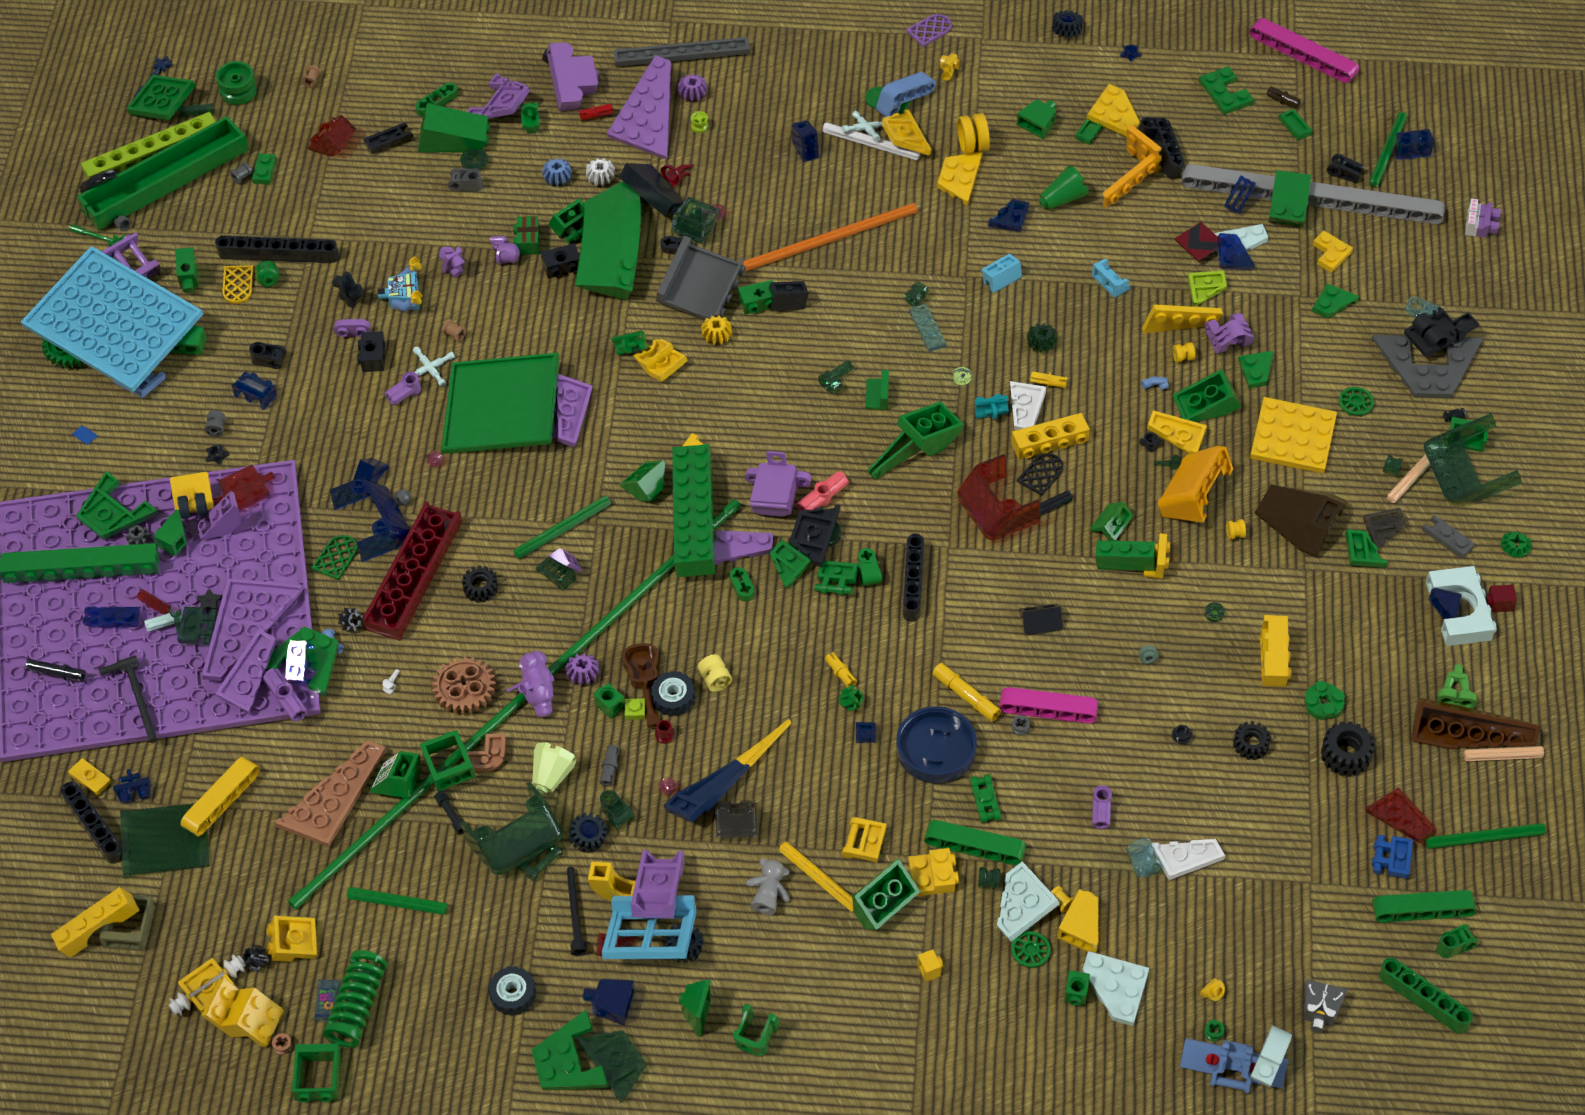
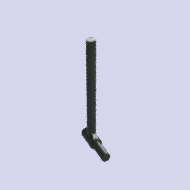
[98,655,157,743]

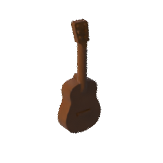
[622,643,659,728]

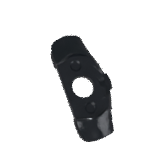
[78,170,117,194]

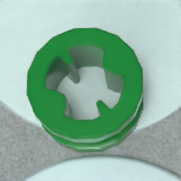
[1204,1020,1225,1042]

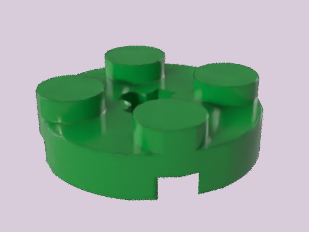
[1304,681,1345,720]

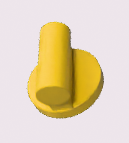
[1200,978,1225,1001]

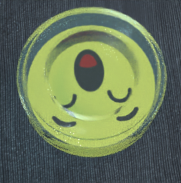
[953,367,972,385]

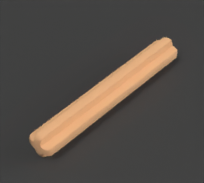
[1387,451,1436,503]
[1464,746,1544,761]

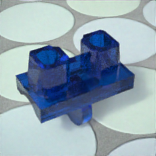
[113,769,152,804]

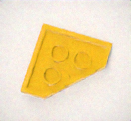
[1086,84,1140,137]

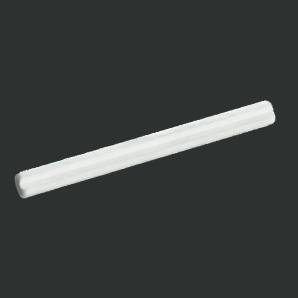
[823,123,920,160]

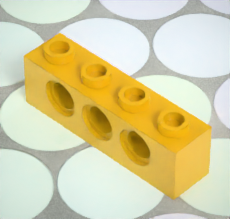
[1011,413,1090,460]

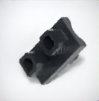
[332,271,363,308]

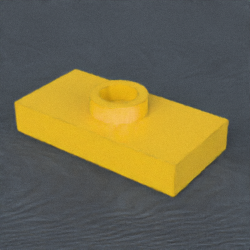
[68,758,112,796]

